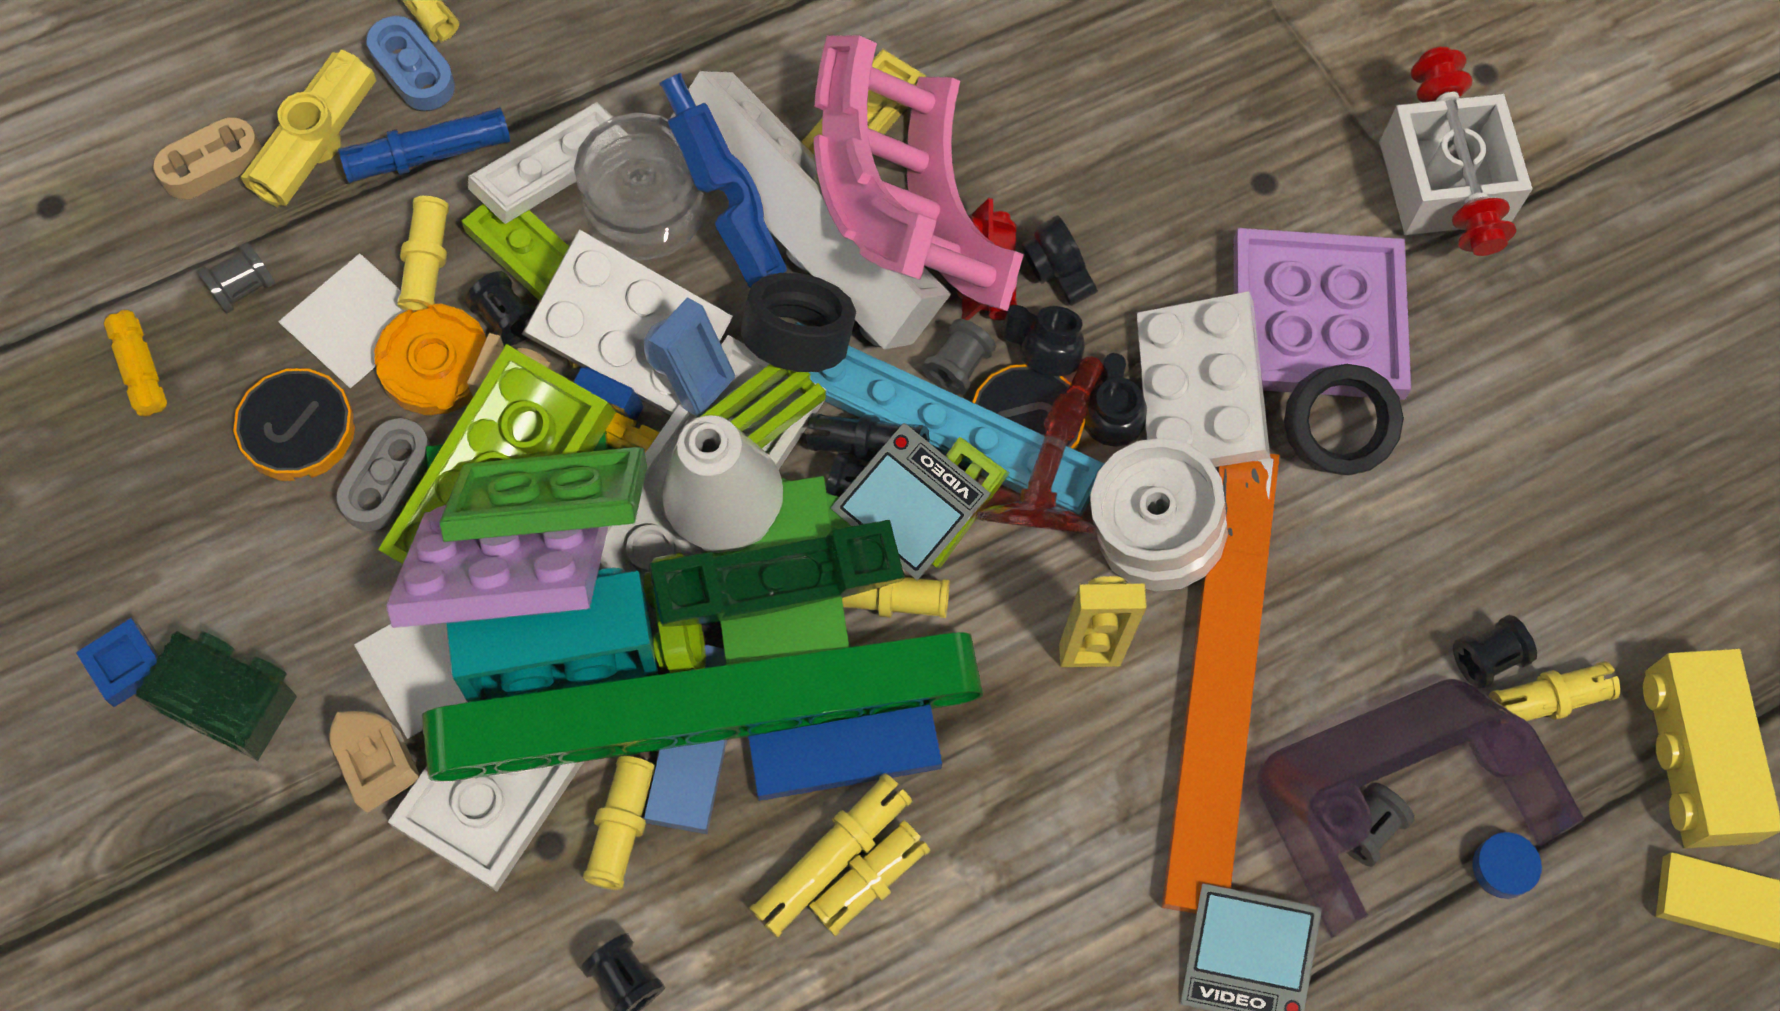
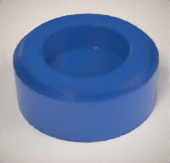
[1472,832,1542,899]

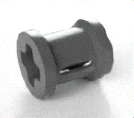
[197,242,276,314]
[922,319,996,395]
[1330,782,1415,867]

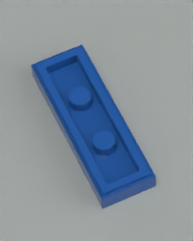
[748,705,942,801]

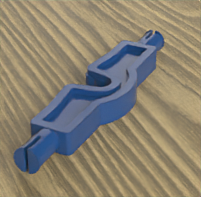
[659,73,787,288]

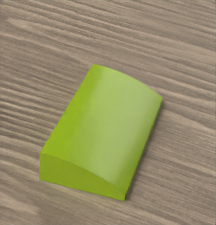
[378,344,616,564]

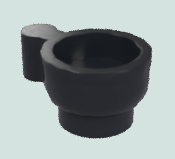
[1021,215,1098,306]
[1002,305,1085,377]
[1083,353,1147,447]

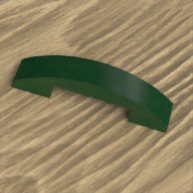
[649,520,905,627]

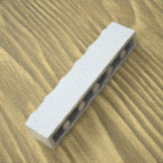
[667,71,951,350]

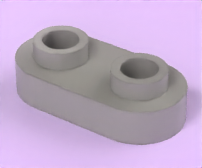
[337,418,431,531]

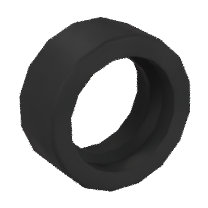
[741,273,857,372]
[1284,364,1404,475]

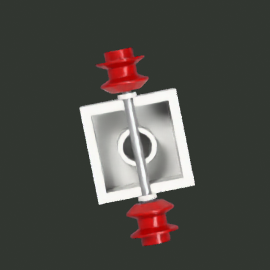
[1380,47,1532,256]

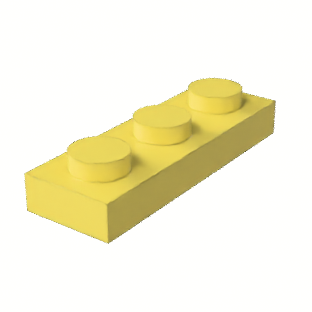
[1059,576,1146,667]

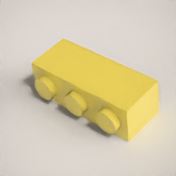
[1643,649,1780,849]

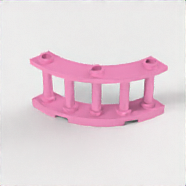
[814,35,1024,311]

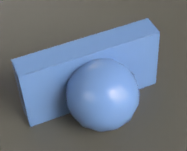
[644,297,736,418]

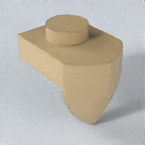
[329,711,420,813]

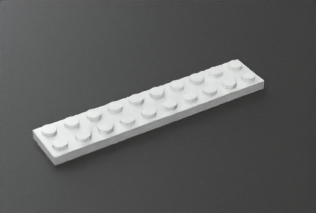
[388,335,826,892]

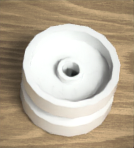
[1090,438,1228,592]

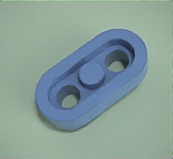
[367,16,455,110]

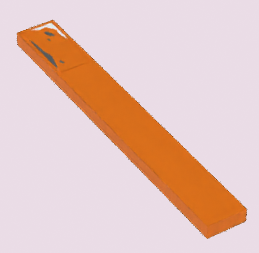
[1161,453,1280,914]

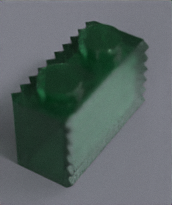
[136,631,297,761]

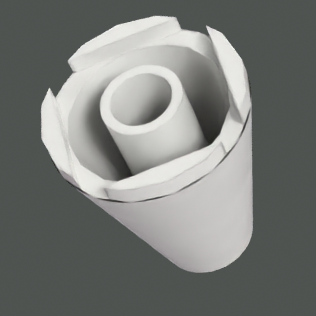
[662,415,783,553]

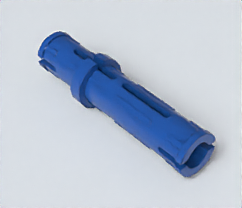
[338,107,511,184]

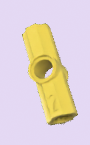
[241,49,376,208]

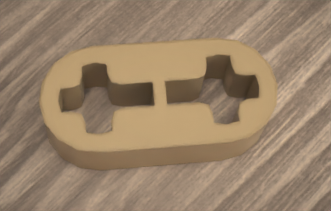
[153,118,262,199]

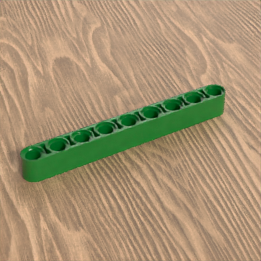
[421,632,983,782]

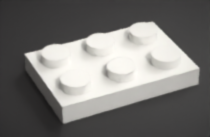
[522,230,733,416]
[1137,291,1270,467]

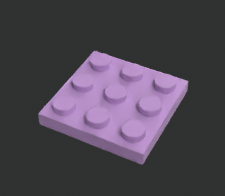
[1234,228,1411,400]
[386,505,608,628]

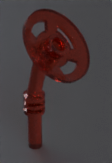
[975,356,1103,534]

